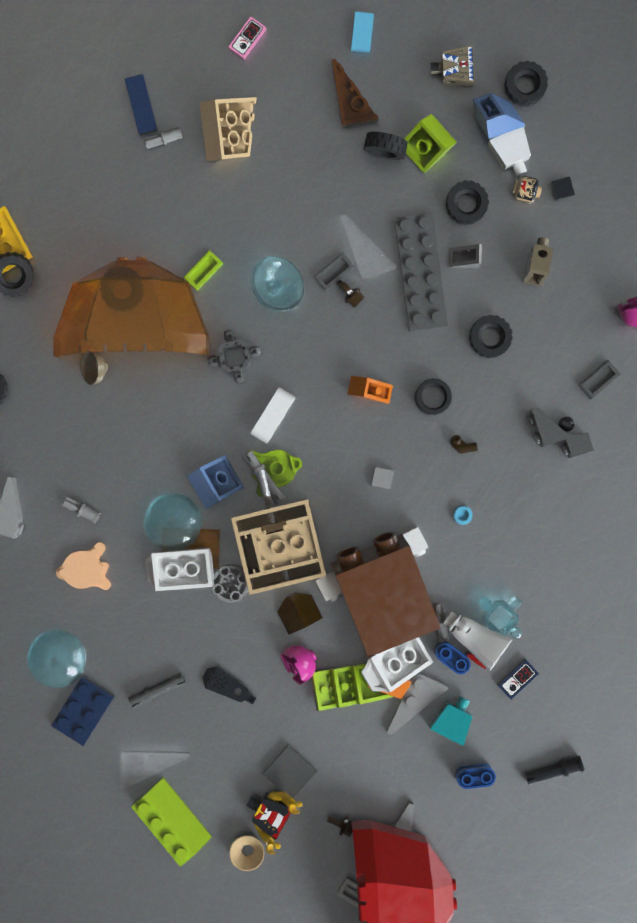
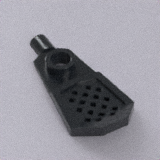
[202,666,256,704]

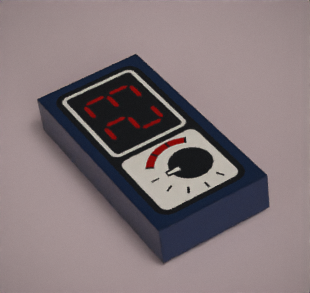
[497,659,539,700]

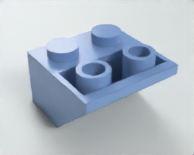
[473,93,525,139]

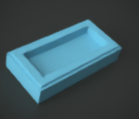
[351,11,374,53]

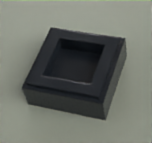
[551,176,575,201]

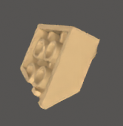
[199,97,257,161]

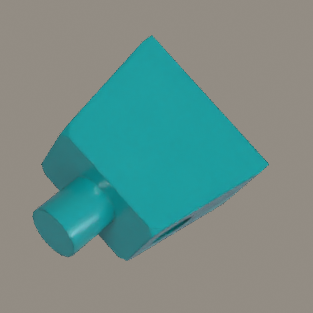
[429,696,473,746]

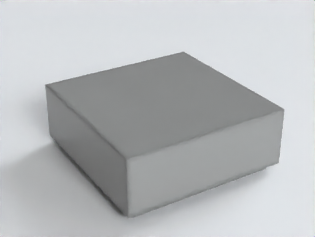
[371,467,394,489]

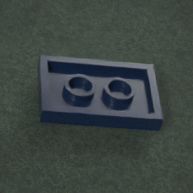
[51,676,115,746]

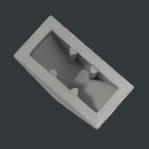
[449,244,482,268]

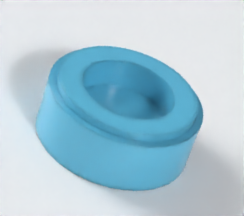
[453,505,473,525]

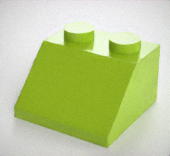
[404,114,457,173]

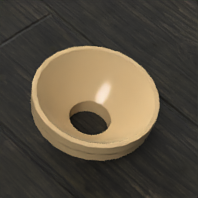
[229,835,265,871]

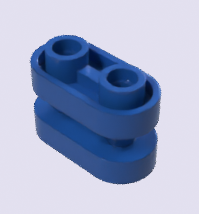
[434,641,471,674]
[455,763,496,789]

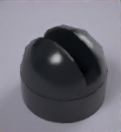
[558,417,575,432]

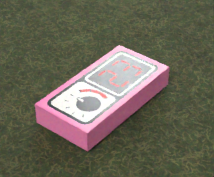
[229,17,266,60]

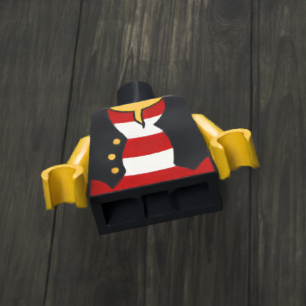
[246,791,302,854]

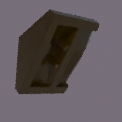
[277,593,323,635]

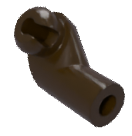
[450,435,478,454]

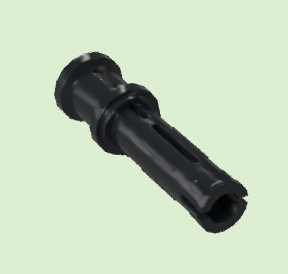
[525,755,585,785]

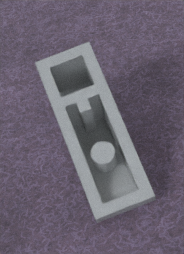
[0,476,24,538]

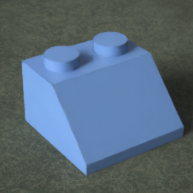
[187,455,244,509]

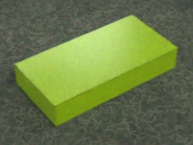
[183,250,223,291]

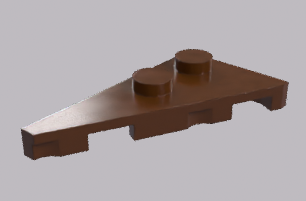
[332,59,379,127]

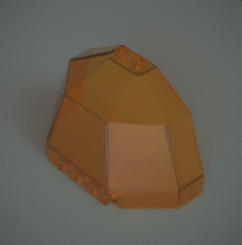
[53,257,211,359]

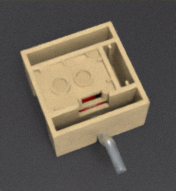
[231,470,326,595]

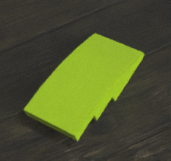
[311,662,393,711]

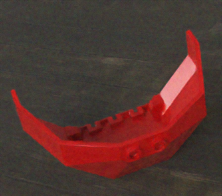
[351,820,457,923]

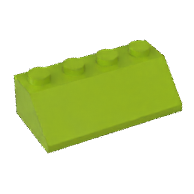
[131,777,212,867]

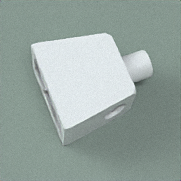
[487,127,531,176]

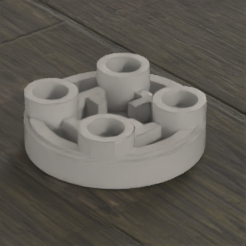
[212,564,248,603]

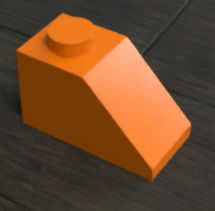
[347,376,393,404]

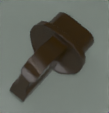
[337,280,364,307]
[327,816,352,837]

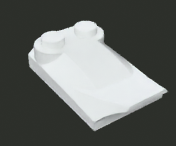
[145,547,214,591]
[362,637,433,693]

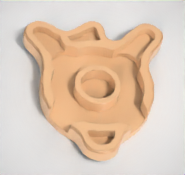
[56,542,111,590]

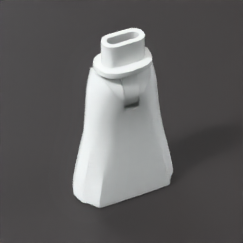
[443,612,512,671]

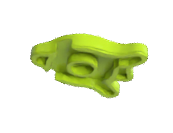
[247,449,302,497]

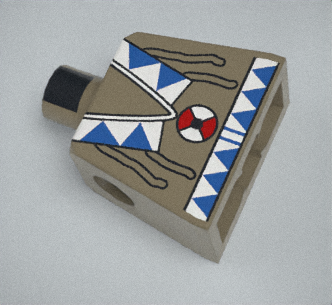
[430,45,475,87]
[523,237,553,287]

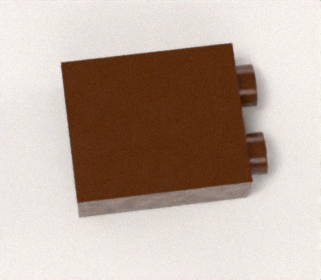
[330,532,441,658]

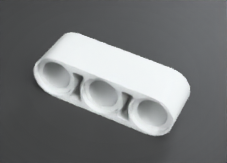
[251,387,296,444]

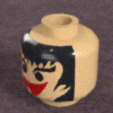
[512,176,542,203]

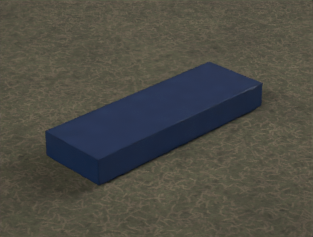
[125,74,158,135]

